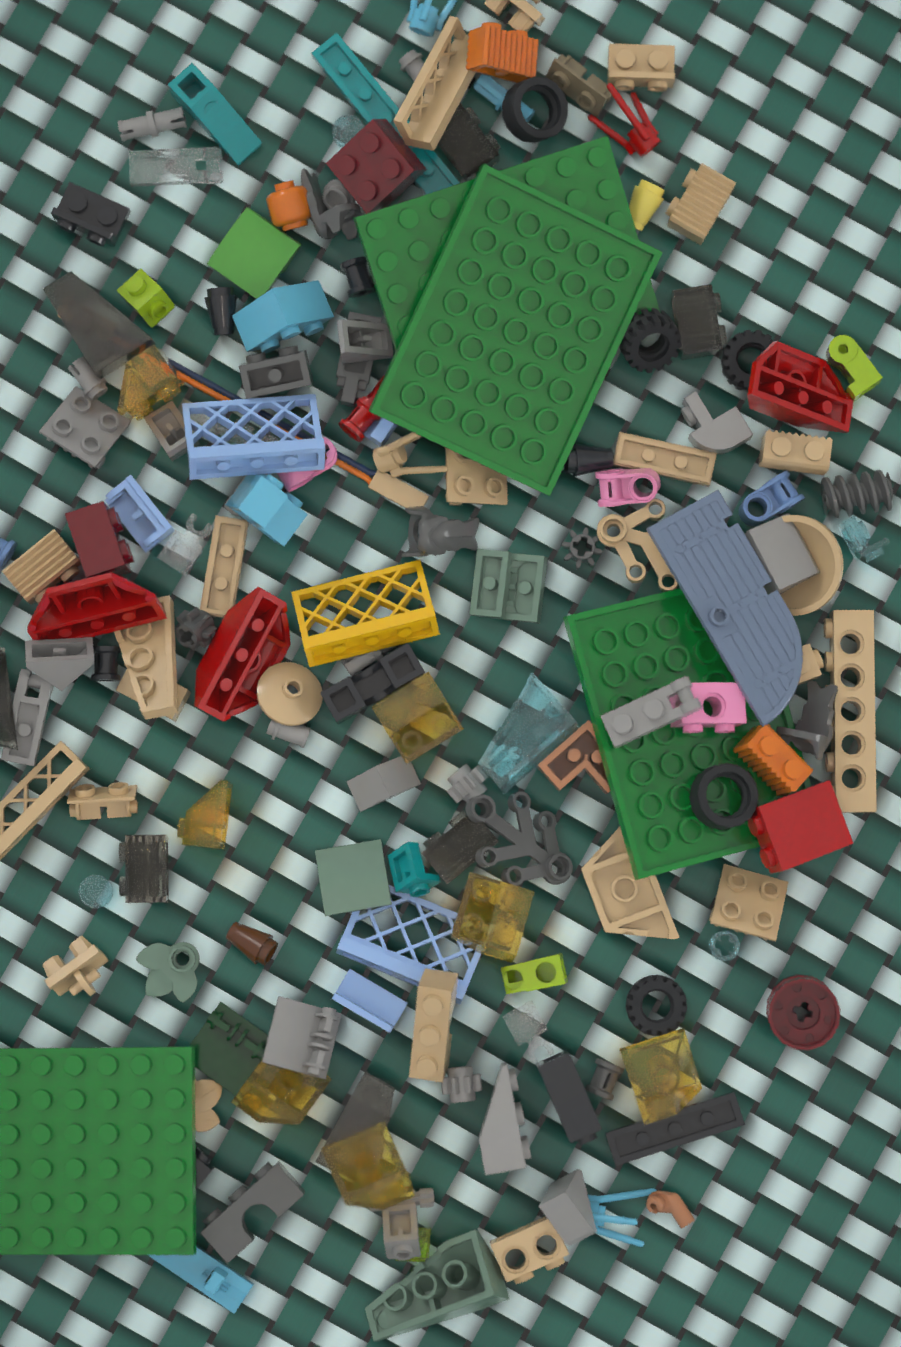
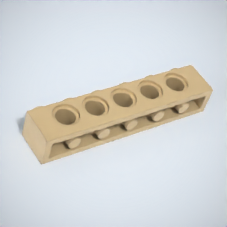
[824,610,877,813]

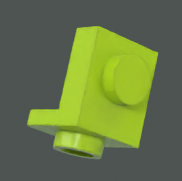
[117,268,175,328]

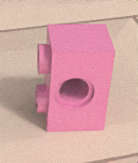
[669,682,747,733]

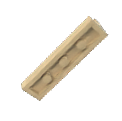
[393,16,476,151]
[0,741,90,861]

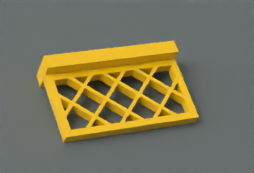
[291,560,440,668]

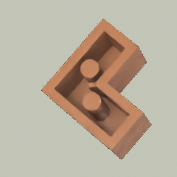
[536,720,610,794]

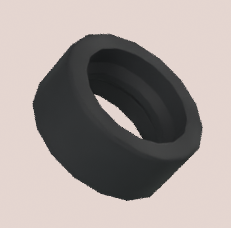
[502,76,568,143]
[689,763,759,830]

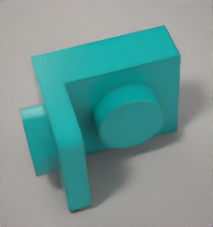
[387,841,441,897]

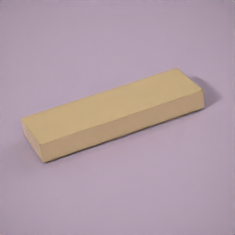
[613,432,717,487]
[200,515,249,618]

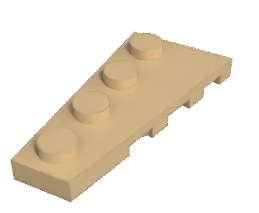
[114,595,178,720]

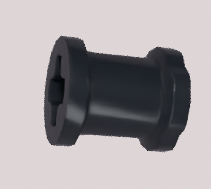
[340,256,376,298]
[91,646,121,682]

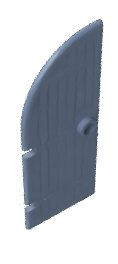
[646,490,803,727]

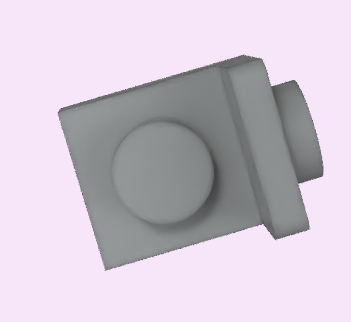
[382,1203,421,1261]

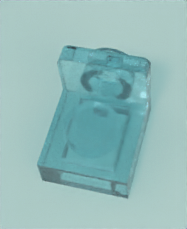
[838,516,890,563]

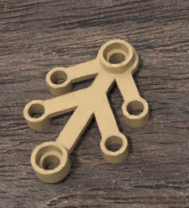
[597,499,678,592]

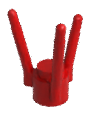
[588,83,661,157]

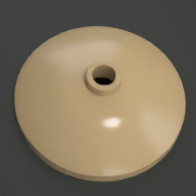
[780,515,843,616]

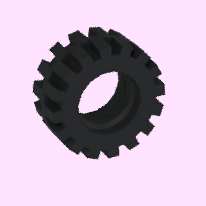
[619,308,682,373]
[721,329,774,392]
[626,975,687,1036]

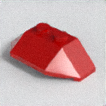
[747,341,854,433]
[27,572,167,640]
[194,587,291,722]

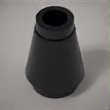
[204,287,237,335]
[564,443,614,477]

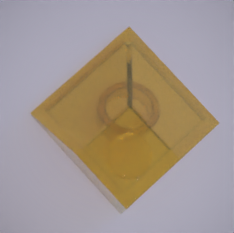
[177,780,233,850]
[619,1028,702,1125]
[231,1061,332,1125]
[321,1122,415,1210]

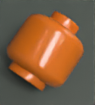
[266,180,311,231]

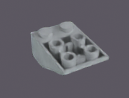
[479,1062,531,1175]

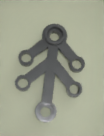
[466,791,573,887]

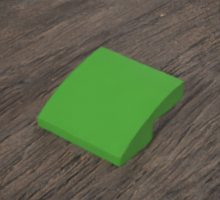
[207,207,302,299]

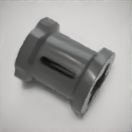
[585,1058,625,1101]

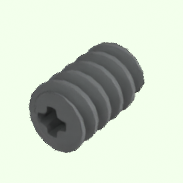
[821,470,893,518]

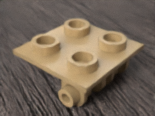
[445,448,508,506]
[709,864,788,942]

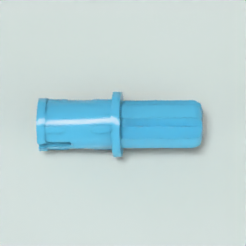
[473,74,535,123]

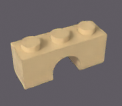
[409,968,459,1083]

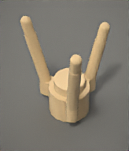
[373,432,448,478]

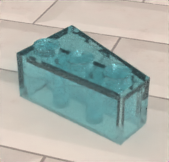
[478,672,579,795]

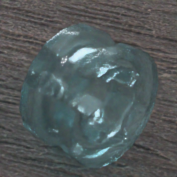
[709,931,740,961]

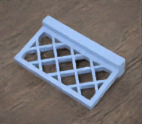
[182,394,325,480]
[336,885,492,1004]

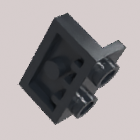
[51,182,131,247]

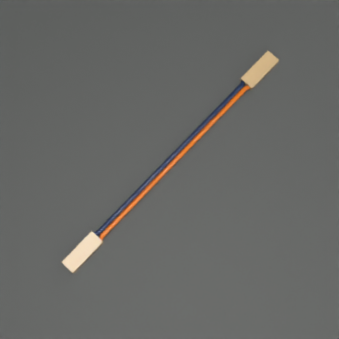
[57,297,429,508]

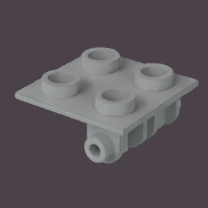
[39,386,131,469]
[262,996,342,1079]

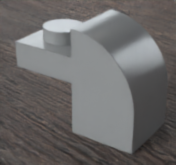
[681,391,753,454]

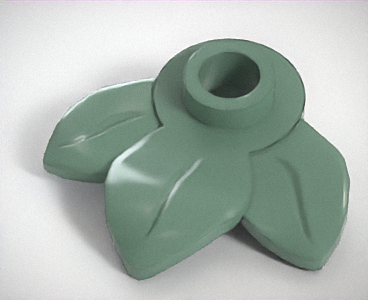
[136,942,200,1003]

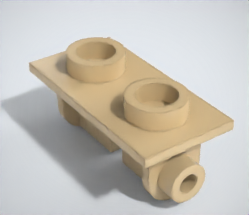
[67,782,138,820]

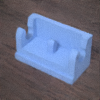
[104,475,175,553]

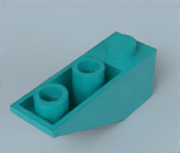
[168,63,263,166]

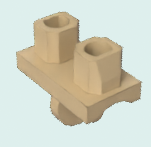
[484,0,545,32]
[43,936,109,997]

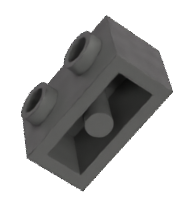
[239,346,313,399]

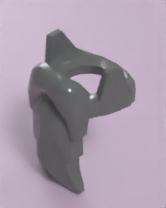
[301,169,362,241]
[402,506,480,557]
[776,680,838,760]

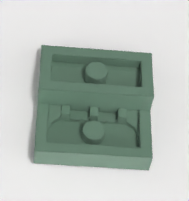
[469,549,548,624]
[315,839,392,916]

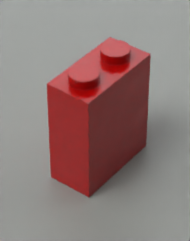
[748,780,854,874]

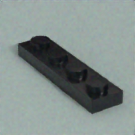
[605,1091,745,1166]

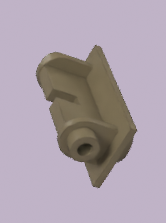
[546,54,613,117]

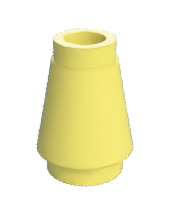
[629,179,665,231]

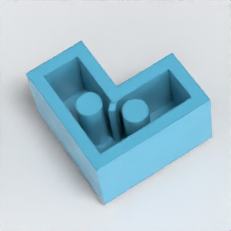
[232,280,334,353]
[225,474,308,546]

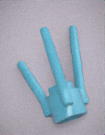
[407,0,457,37]
[588,1188,656,1247]

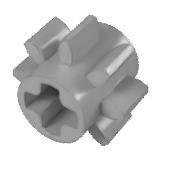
[447,764,488,803]
[441,1066,482,1103]

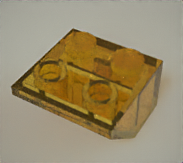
[117,344,185,421]
[371,672,464,765]
[451,872,535,963]

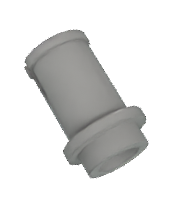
[399,49,425,94]
[68,356,108,400]
[266,719,311,748]

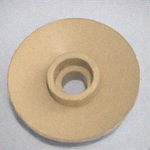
[256,662,323,726]

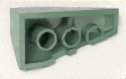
[365,1230,510,1342]

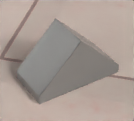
[337,319,394,364]
[144,400,200,462]
[25,637,94,691]
[347,754,421,812]
[539,1169,597,1246]

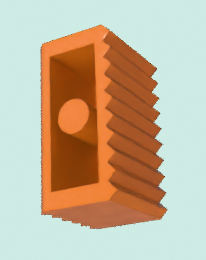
[466,22,539,83]
[734,724,813,796]

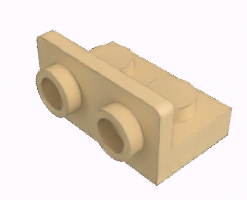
[607,43,675,92]

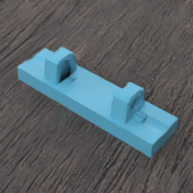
[148,1244,254,1314]

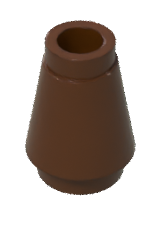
[226,922,278,966]

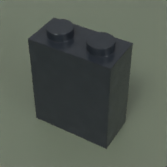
[536,1050,602,1145]

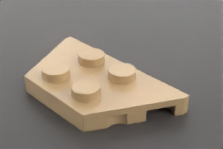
[581,827,679,939]

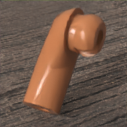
[646,1190,695,1228]

